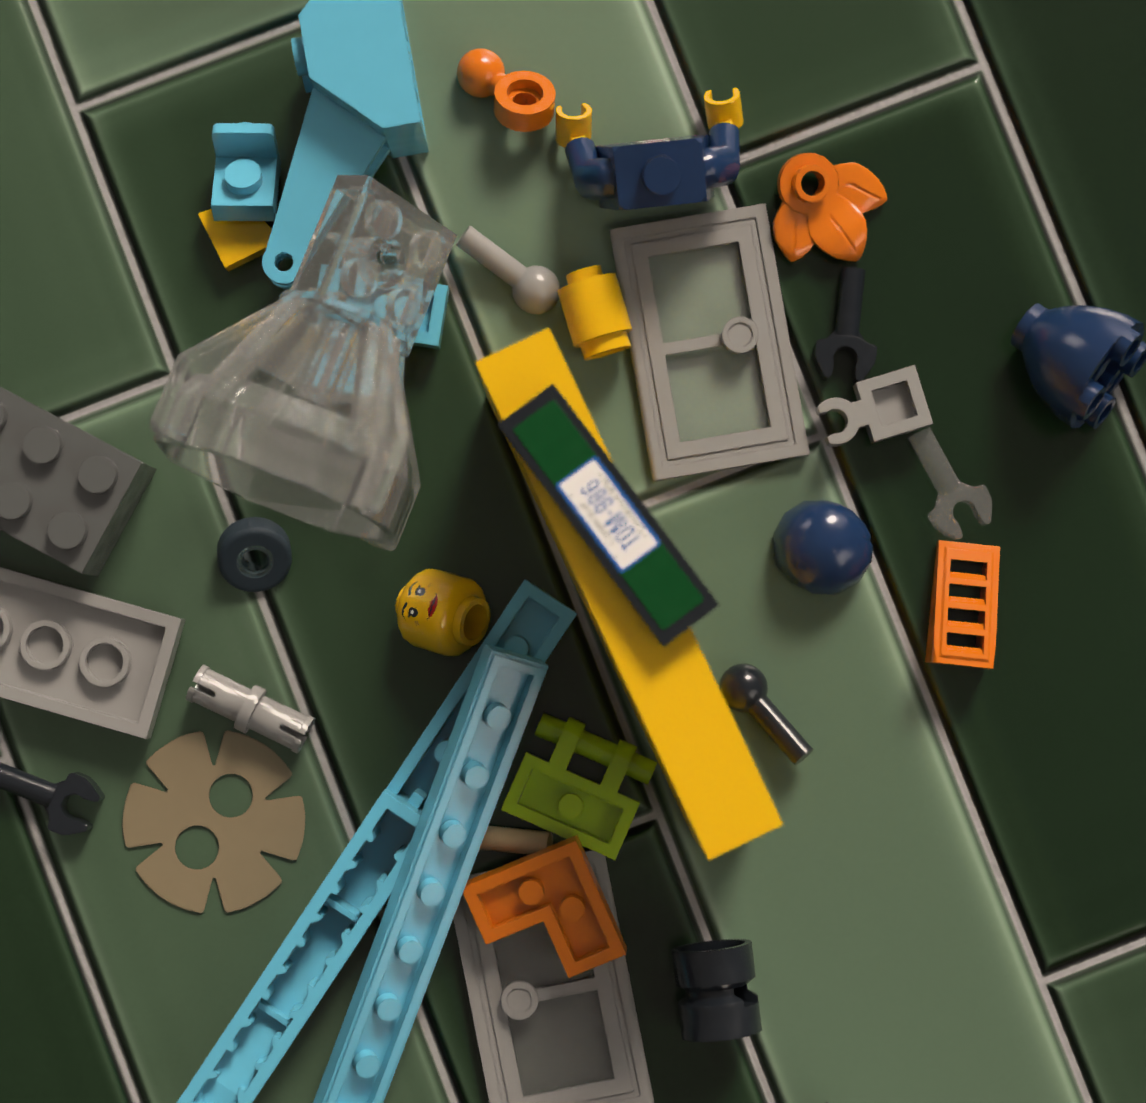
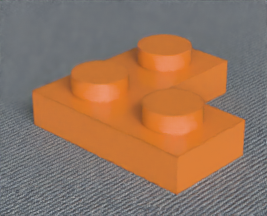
[463,835,627,978]

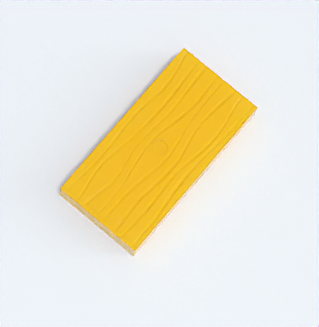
[475,328,783,860]

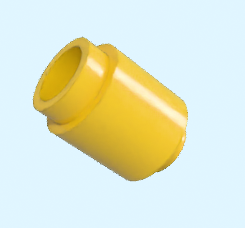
[557,265,633,361]

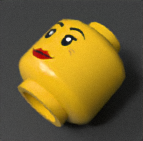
[395,569,490,656]

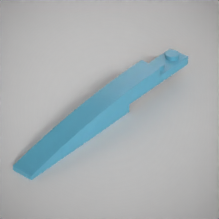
[177,579,578,1103]

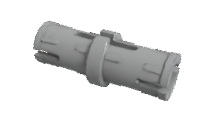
[186,664,315,754]

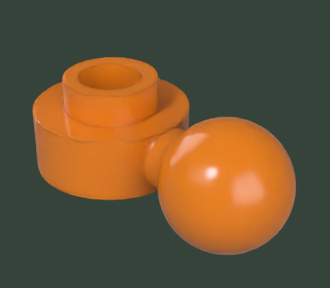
[457,48,556,132]

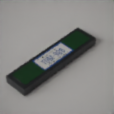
[498,383,719,647]

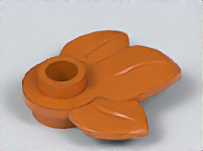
[773,153,887,262]

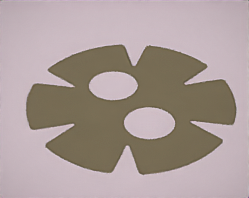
[123,730,306,913]

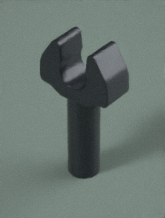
[813,267,877,384]
[0,762,105,835]

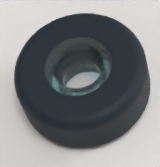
[217,517,292,592]

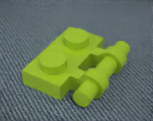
[501,712,658,860]

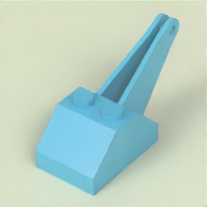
[262,0,429,289]

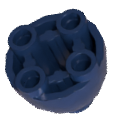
[1011,303,1146,429]

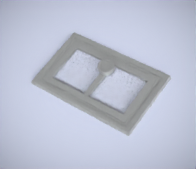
[609,203,810,482]
[453,850,655,1103]

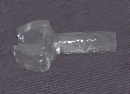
[908,427,992,540]

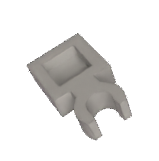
[815,365,933,447]

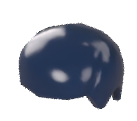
[773,500,873,595]

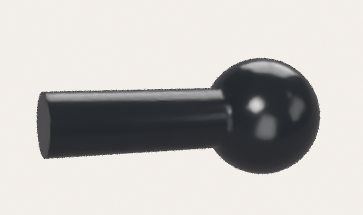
[719,664,813,765]

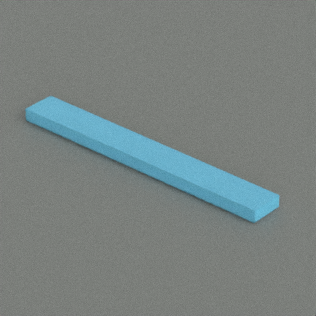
[313,644,549,1103]

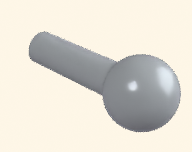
[456,225,560,314]

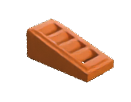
[925,540,1000,669]

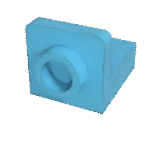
[211,122,281,221]

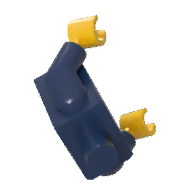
[556,88,744,210]

